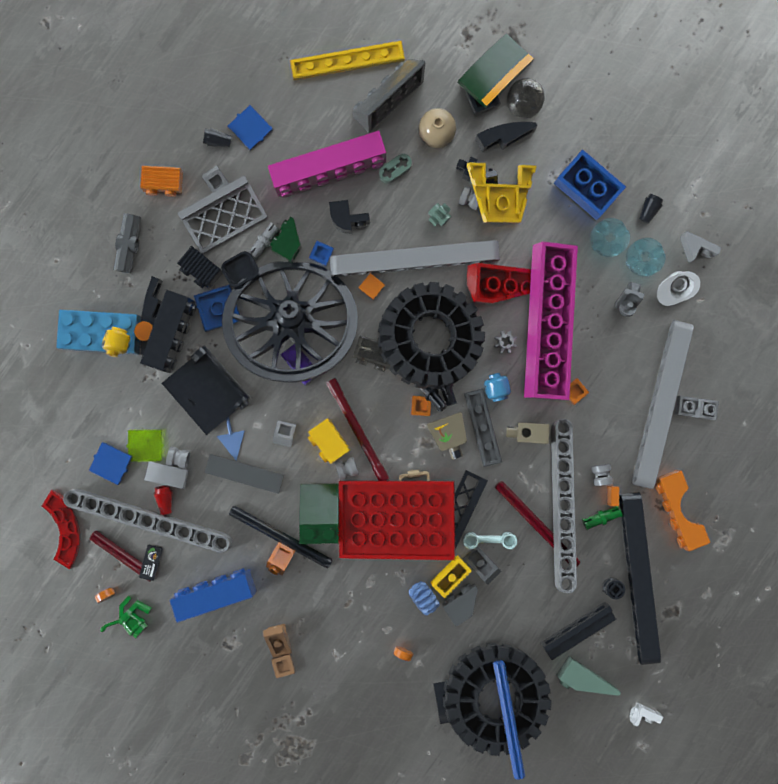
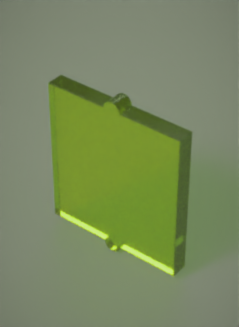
[126,430,164,462]

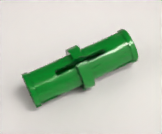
[582,506,623,530]

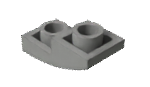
[674,396,719,420]
[144,461,189,489]

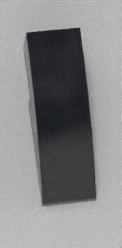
[475,122,538,153]

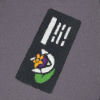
[139,544,163,581]

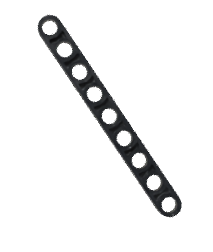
[619,492,661,665]

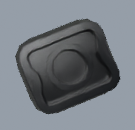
[221,251,259,287]

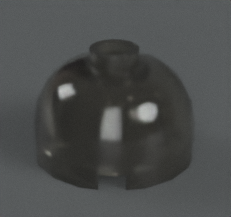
[507,78,545,118]

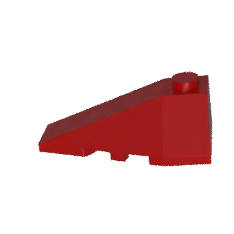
[466,263,531,304]

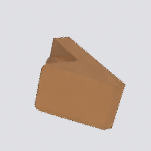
[263,624,292,658]

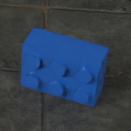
[554,149,626,220]

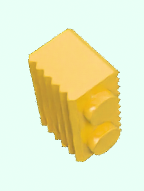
[430,555,471,598]

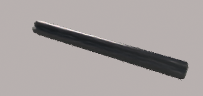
[229,506,332,569]

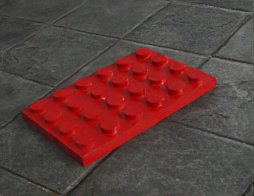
[339,481,455,560]

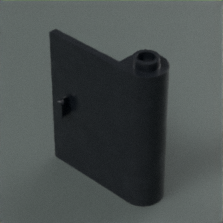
[161,345,250,435]

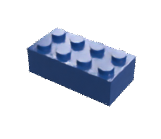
[170,568,257,623]

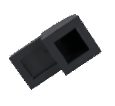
[329,200,370,234]

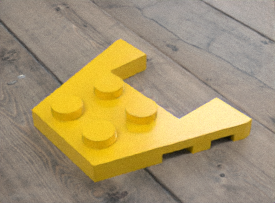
[467,162,536,223]

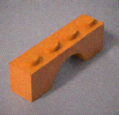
[655,470,711,551]

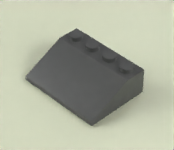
[353,59,426,133]

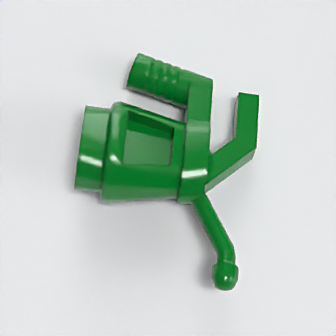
[100,596,152,639]

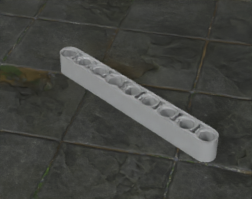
[330,240,500,277]
[632,320,694,489]
[551,419,577,594]
[63,489,232,553]

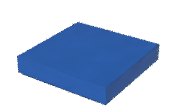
[194,284,240,332]

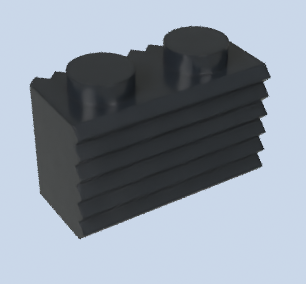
[177,246,223,289]

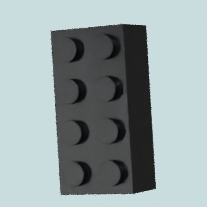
[140,289,197,373]

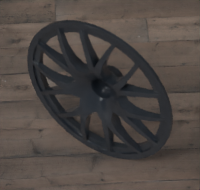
[222,261,358,383]

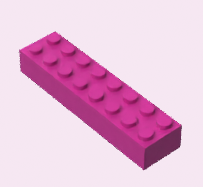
[524,242,578,400]

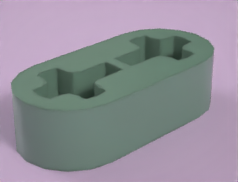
[379,154,412,183]

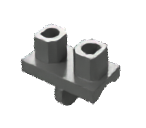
[614,282,644,317]

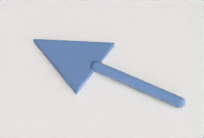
[217,417,245,461]

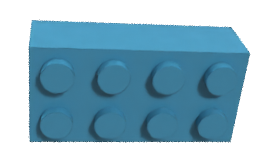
[56,310,141,355]

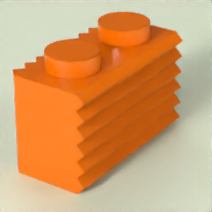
[140,166,183,197]

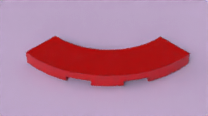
[41,490,80,569]

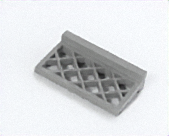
[178,175,268,254]

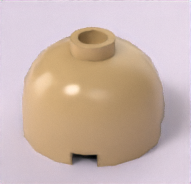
[418,108,456,148]

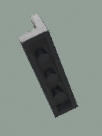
[455,470,488,550]
[541,602,617,660]

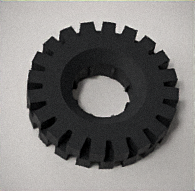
[378,282,485,390]
[443,643,552,756]

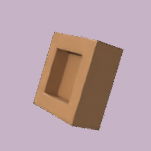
[271,653,295,679]

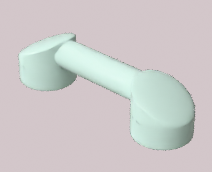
[463,532,517,549]

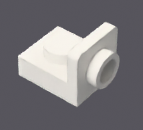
[630,703,663,727]

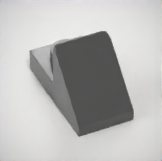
[463,546,502,585]

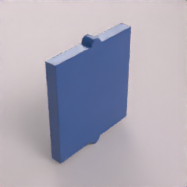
[228,105,273,151]
[89,442,133,485]

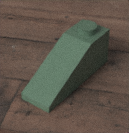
[557,656,621,696]

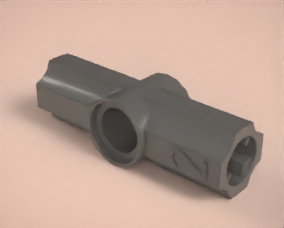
[113,213,141,274]

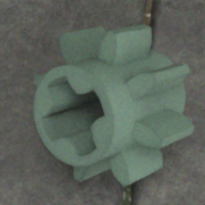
[428,203,451,226]

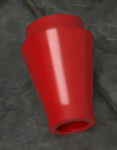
[153,485,173,515]

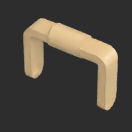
[399,470,430,481]

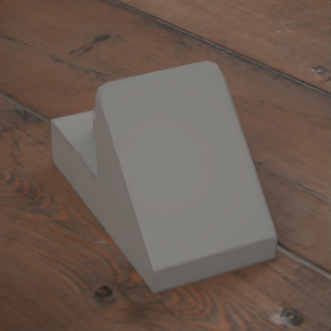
[680,231,721,263]

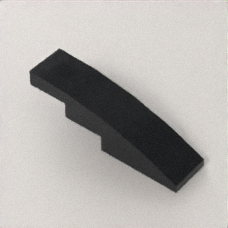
[140,276,163,355]

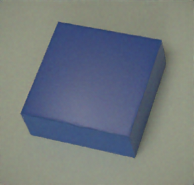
[309,240,334,267]

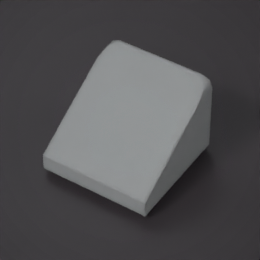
[202,166,229,193]
[273,420,296,447]

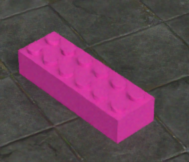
[268,131,386,197]

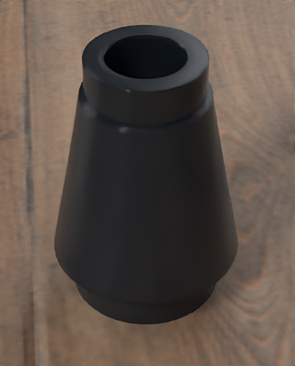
[203,127,232,147]
[639,194,663,224]

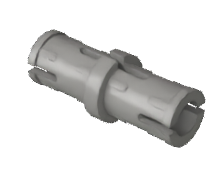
[248,223,280,260]

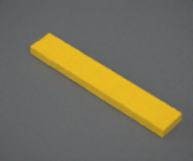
[290,40,405,80]

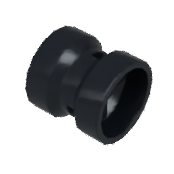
[602,577,626,600]

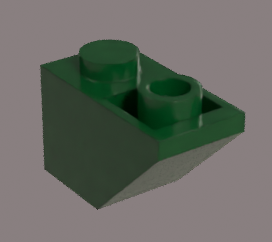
[270,216,302,263]

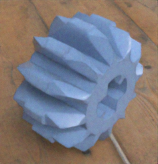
[408,581,440,615]

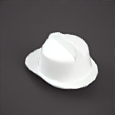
[657,271,700,306]

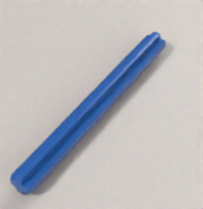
[493,661,525,780]

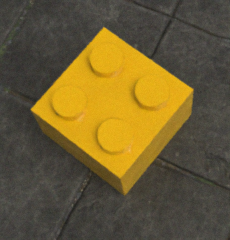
[308,418,351,464]

